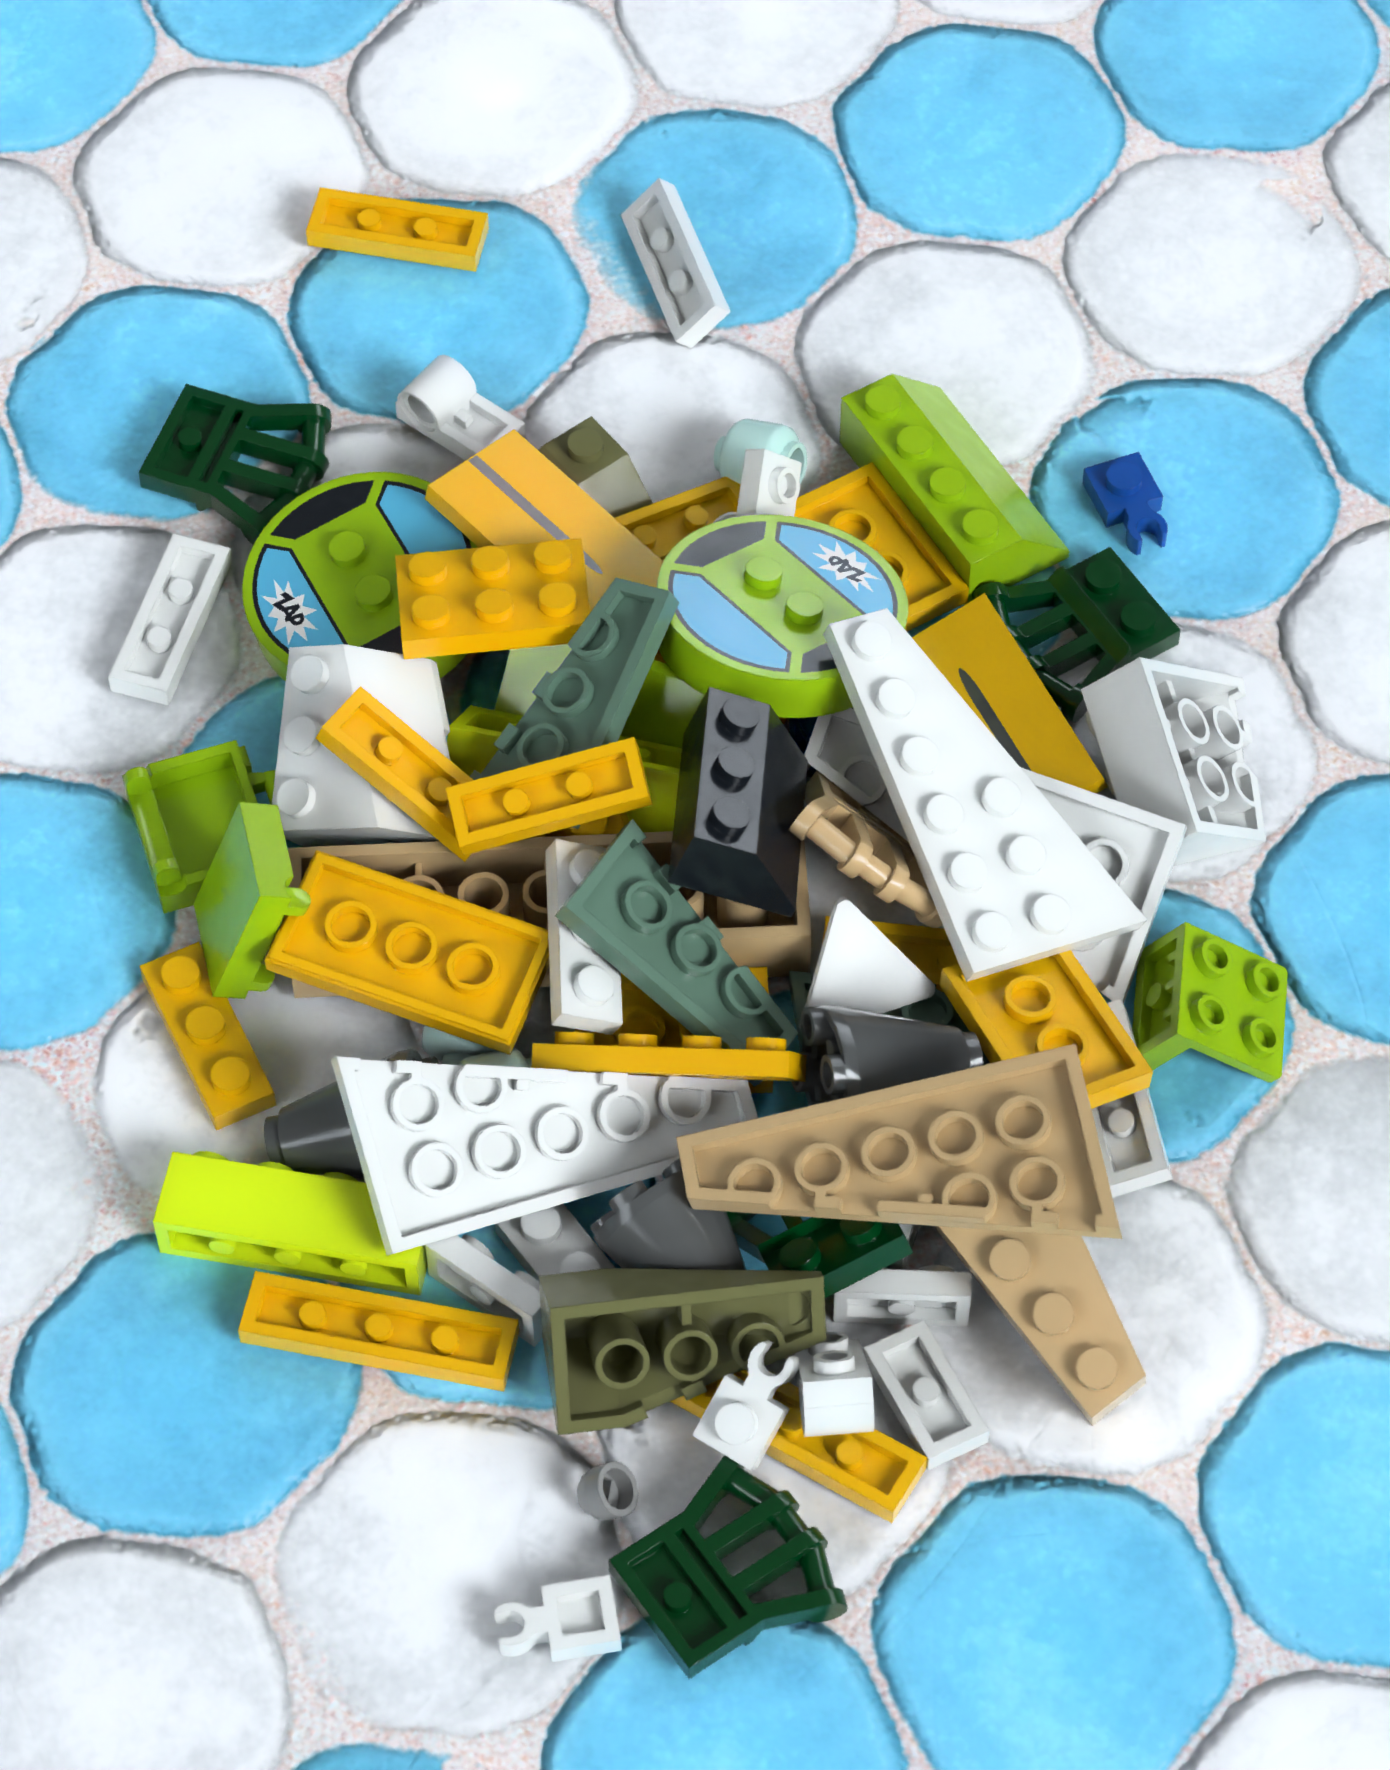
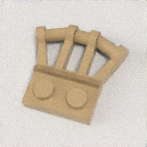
[789,770,943,928]

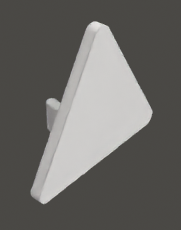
[799,898,935,1032]

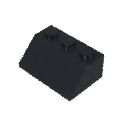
[668,687,808,917]

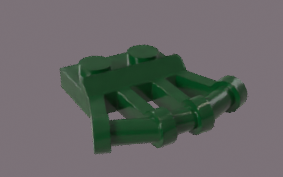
[138,384,332,545]
[972,547,1181,723]
[726,1211,913,1298]
[609,1456,848,1679]

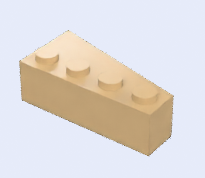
[934,1226,1146,1426]

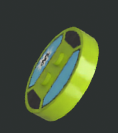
[242,472,478,681]
[657,515,908,718]

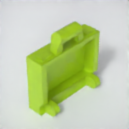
[122,740,276,914]
[193,802,311,999]

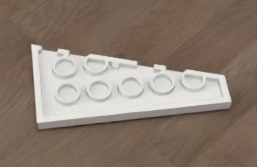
[823,608,1147,982]
[804,708,1187,1003]
[331,1056,758,1255]

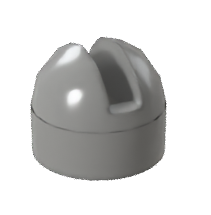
[577,1461,638,1521]

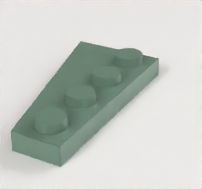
[470,578,679,829]
[555,819,798,1087]

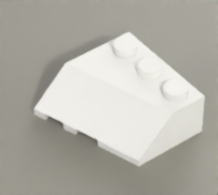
[272,644,450,847]
[1081,657,1266,866]

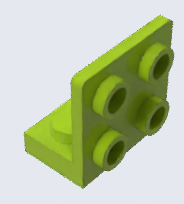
[1132,922,1288,1083]

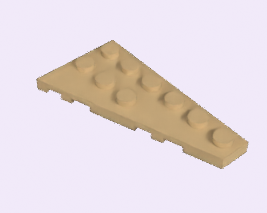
[676,1043,1122,1239]

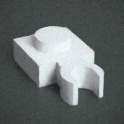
[692,1340,800,1471]
[494,1575,622,1662]

